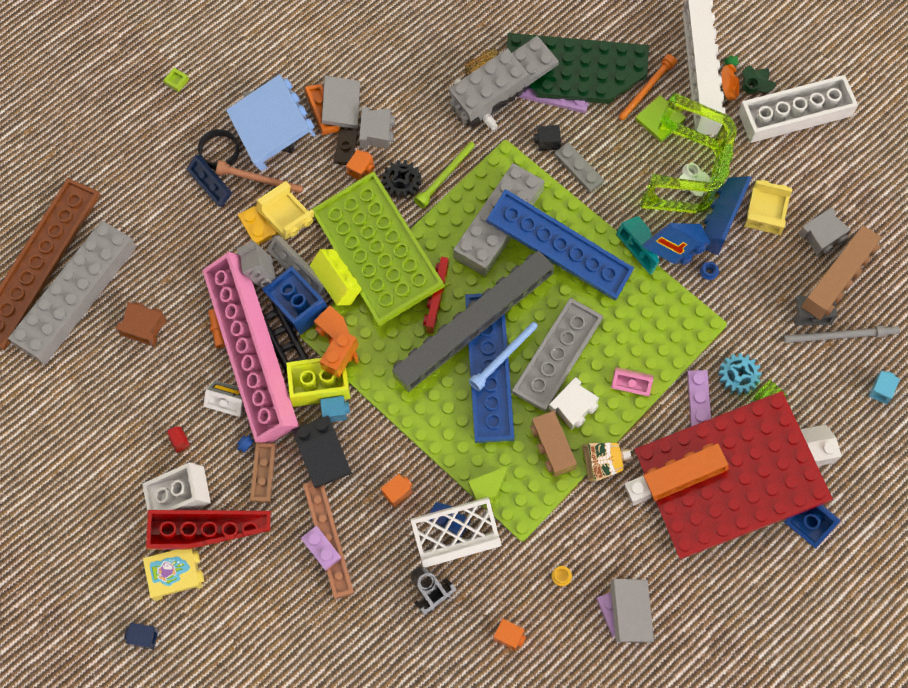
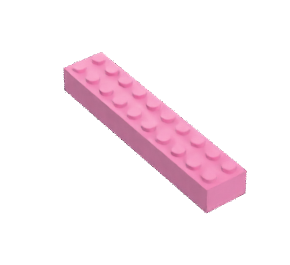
[202,252,299,443]

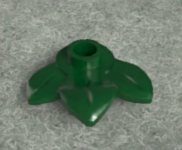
[742,65,776,94]

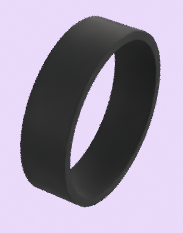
[198,129,239,170]

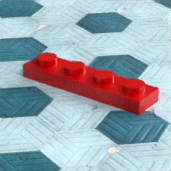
[423,256,449,334]

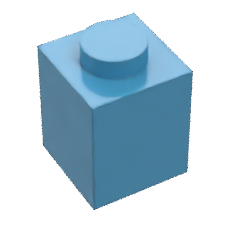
[320,396,350,422]

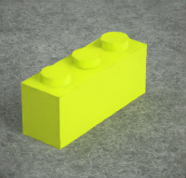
[310,249,362,305]

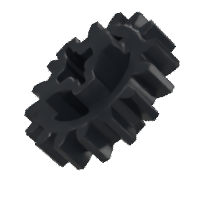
[382,160,422,199]

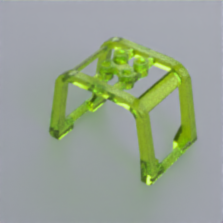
[640,93,736,213]

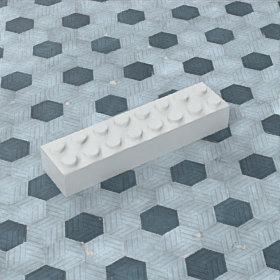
[682,0,725,135]

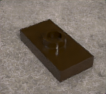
[334,129,358,165]

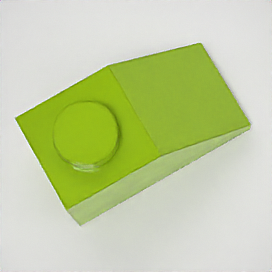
[468,466,507,508]

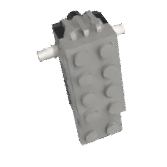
[449,36,559,130]

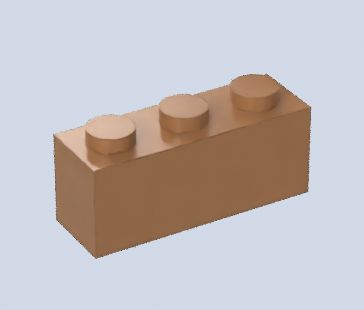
[529,411,577,477]

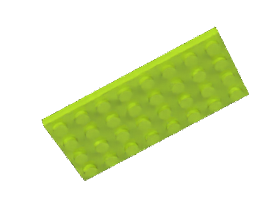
[312,171,445,326]

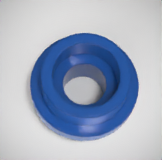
[700,262,719,280]
[236,435,254,453]

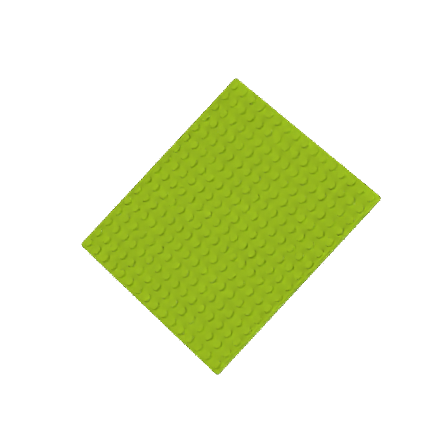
[300,140,727,542]

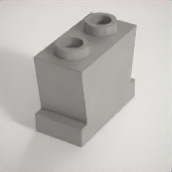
[359,107,395,149]
[799,207,851,257]
[237,241,277,289]

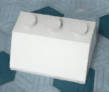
[801,425,842,466]

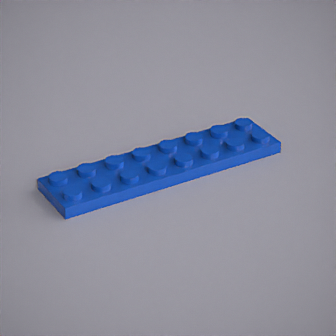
[485,189,634,300]
[465,293,514,443]

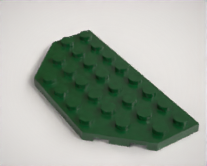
[506,33,649,104]

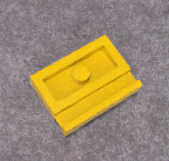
[237,206,279,245]

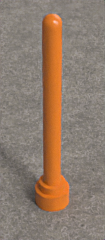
[619,54,678,121]

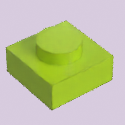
[163,68,189,92]

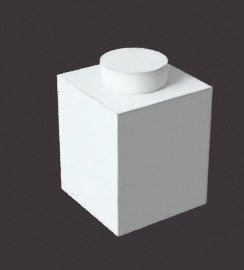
[625,476,651,506]

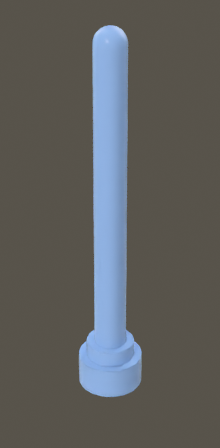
[468,322,538,391]

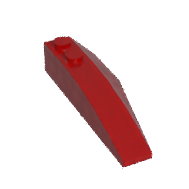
[146,510,271,550]

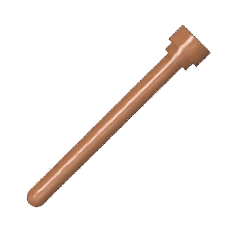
[216,160,303,193]

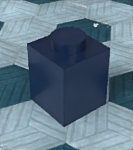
[124,623,159,650]

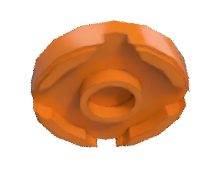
[722,64,740,101]

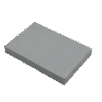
[321,76,360,129]
[610,579,654,643]

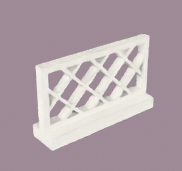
[410,497,502,568]

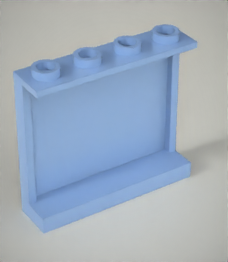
[226,74,316,171]

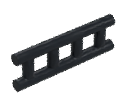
[262,303,309,376]

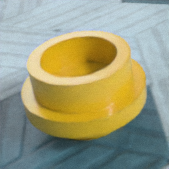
[552,566,572,587]

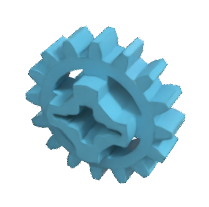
[718,353,762,395]

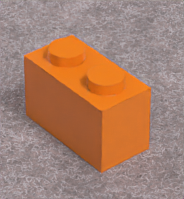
[319,329,359,378]

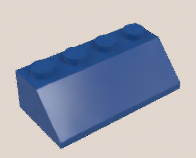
[704,176,752,255]

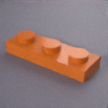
[304,84,339,135]

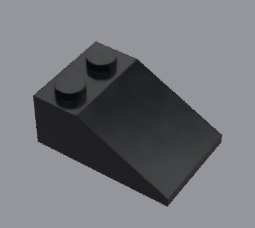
[292,416,352,489]

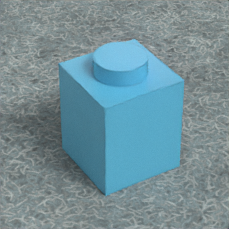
[868,371,900,404]

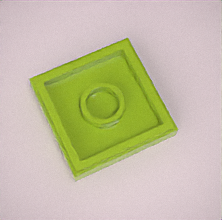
[635,95,687,142]

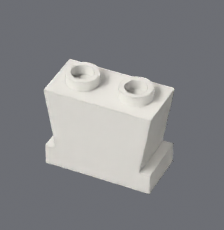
[548,377,599,431]

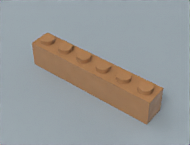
[801,225,882,320]

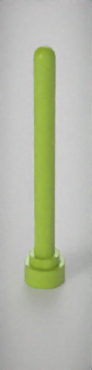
[414,142,475,209]

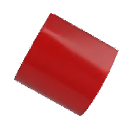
[167,426,190,453]

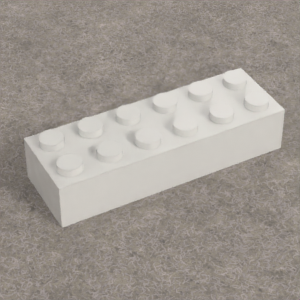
[738,75,858,143]

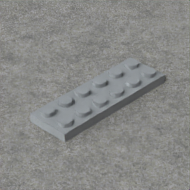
[512,298,604,412]

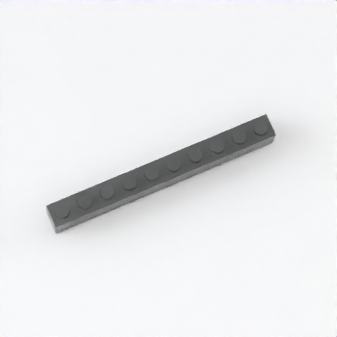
[392,251,554,393]

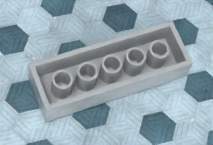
[453,163,545,277]

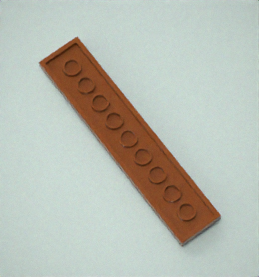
[0,178,101,351]

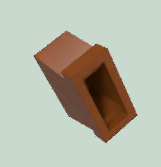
[115,302,167,347]

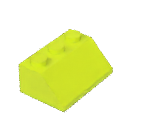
[286,358,351,407]

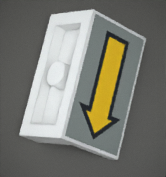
[203,380,244,417]

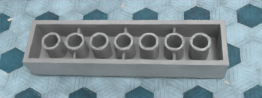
[8,220,136,365]

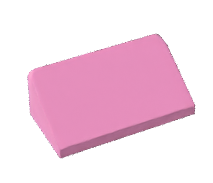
[611,367,654,396]

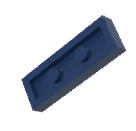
[186,155,232,207]

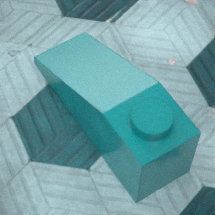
[616,216,659,274]

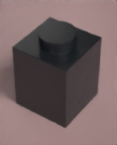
[534,125,561,151]

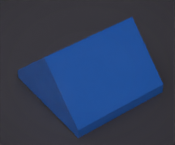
[784,505,841,549]

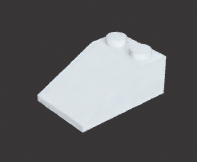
[143,463,211,512]

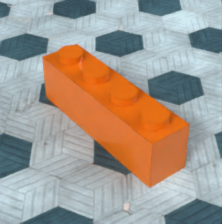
[644,443,729,501]

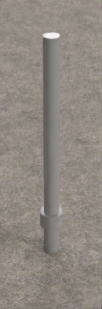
[784,326,900,343]

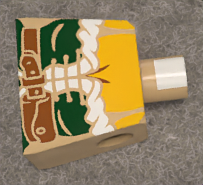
[582,443,631,481]

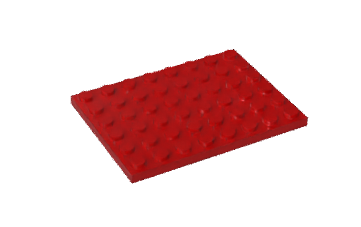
[634,391,833,560]

